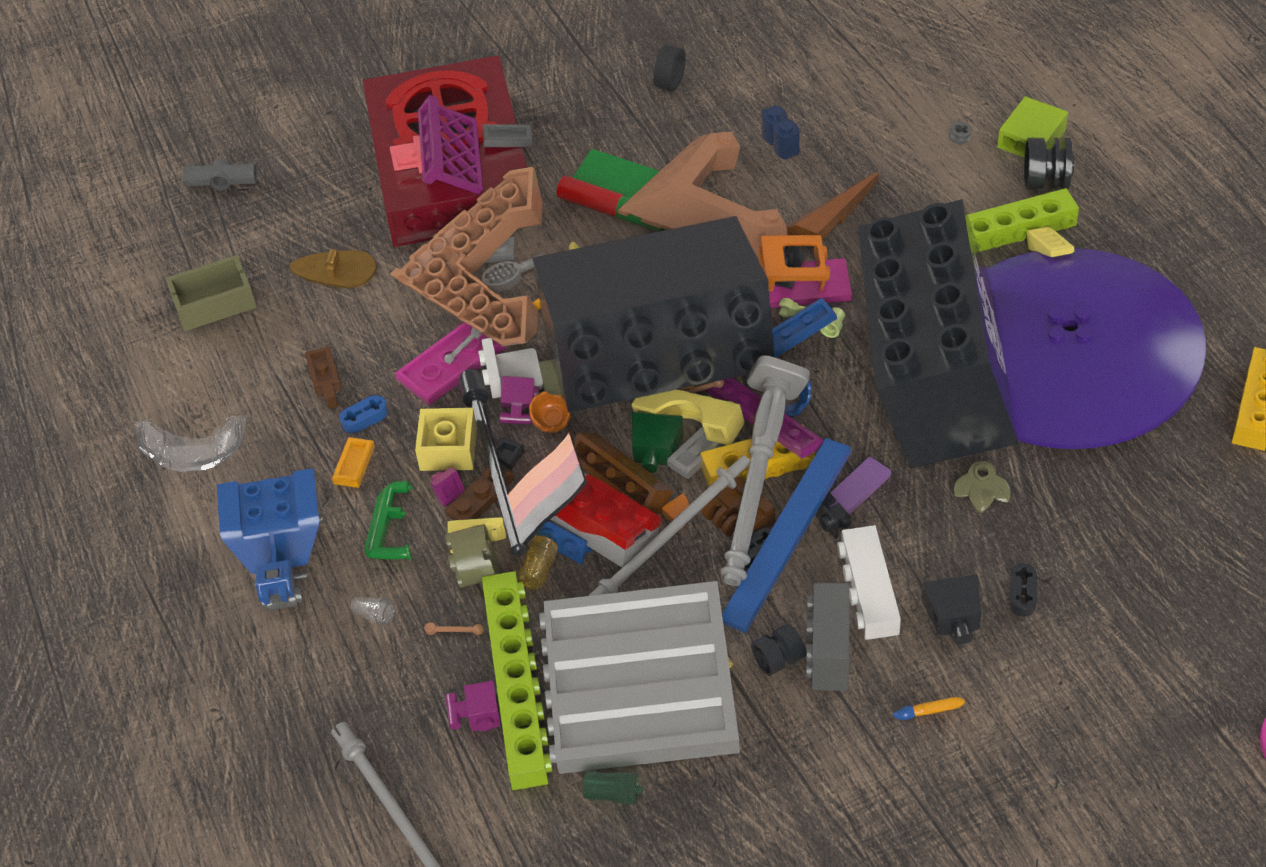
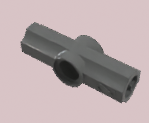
[183,159,258,191]

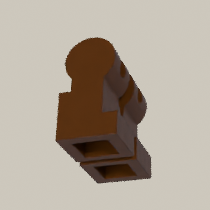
[702,476,775,540]

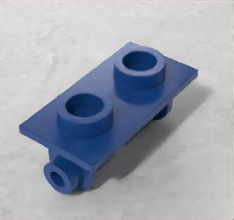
[537,521,593,565]

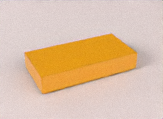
[332,437,375,488]

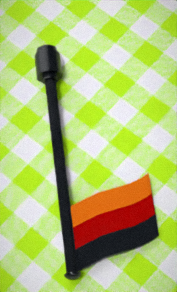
[458,369,587,556]

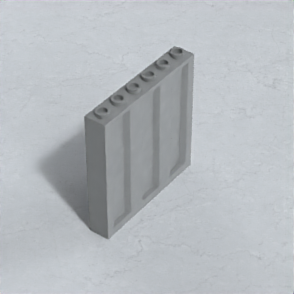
[539,581,740,774]

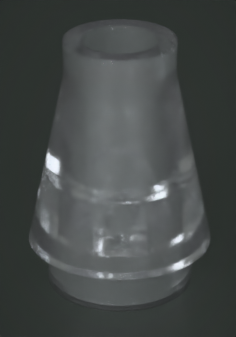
[351,597,395,626]

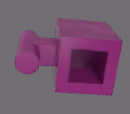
[500,376,539,425]
[445,681,501,731]

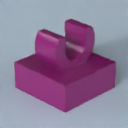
[430,467,465,507]

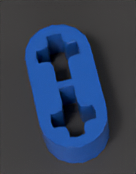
[340,395,388,433]

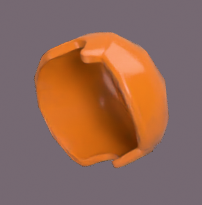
[529,391,571,433]

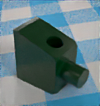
[632,412,684,474]

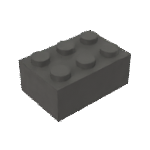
[806,583,849,691]

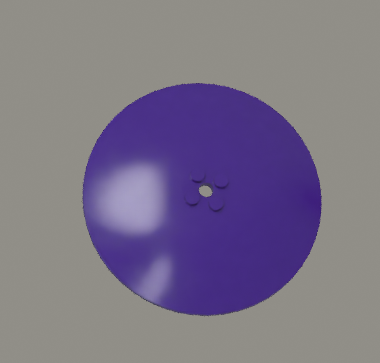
[986,248,1206,449]

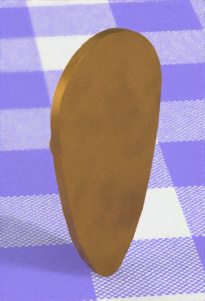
[289,249,376,288]

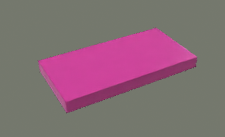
[769,258,852,308]
[395,322,506,406]

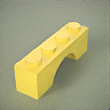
[631,389,745,445]

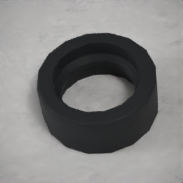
[653,45,686,91]

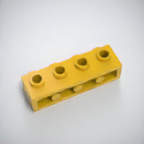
[1232,347,1266,451]

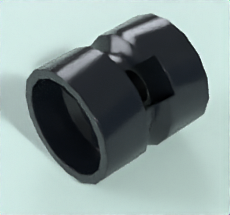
[751,623,806,676]

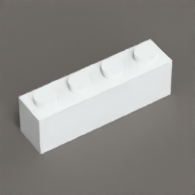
[837,525,901,640]

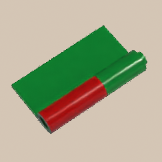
[556,149,665,232]

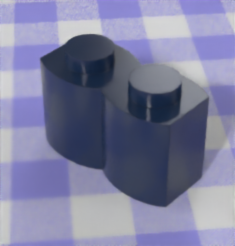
[761,105,800,160]

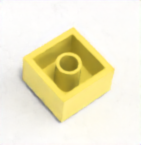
[415,408,477,471]

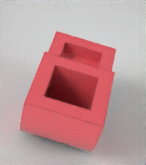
[390,136,444,173]

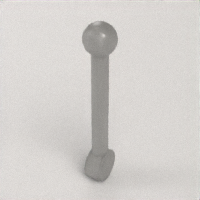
[444,328,481,364]

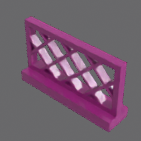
[418,95,483,194]

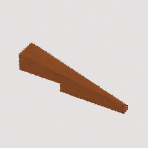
[787,172,879,247]

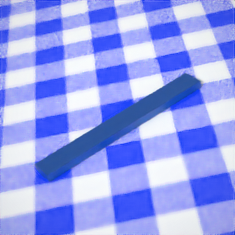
[722,438,852,633]

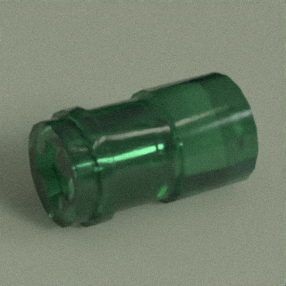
[583,770,644,805]

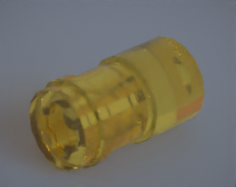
[518,536,558,590]

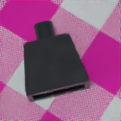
[921,574,981,644]

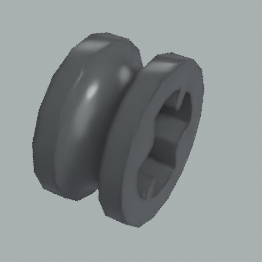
[949,122,972,144]

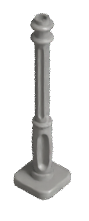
[721,356,810,586]

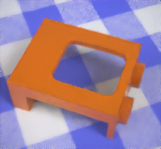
[758,235,830,291]

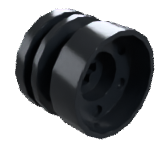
[1024,138,1074,189]

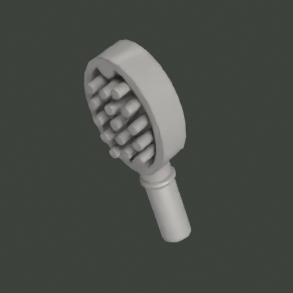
[482,253,543,293]

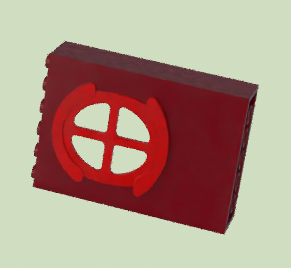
[362,55,527,247]

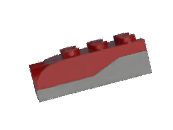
[549,474,661,567]

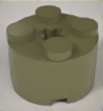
[445,524,499,588]

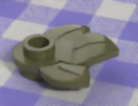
[954,461,1010,513]

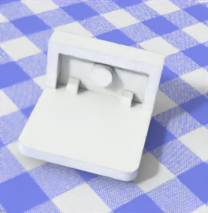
[478,338,543,398]

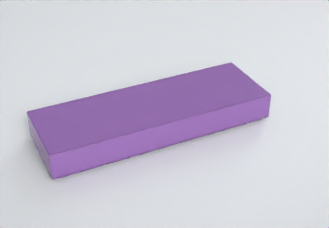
[829,456,891,514]

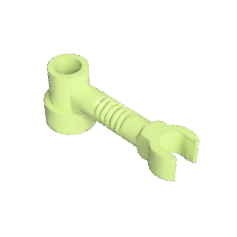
[778,298,845,338]

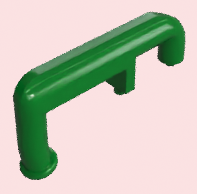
[364,481,412,560]

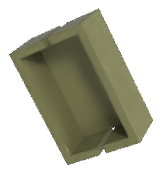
[165,255,257,331]

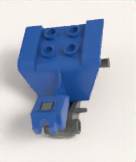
[217,468,323,611]

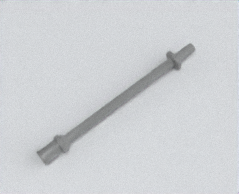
[588,455,750,596]
[331,722,440,867]

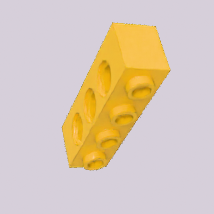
[701,424,815,491]

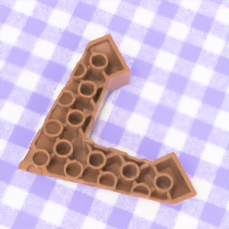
[618,132,787,260]
[390,167,543,346]

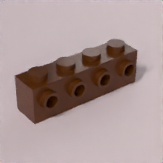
[574,432,674,514]

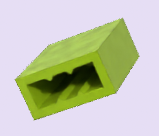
[997,96,1069,157]

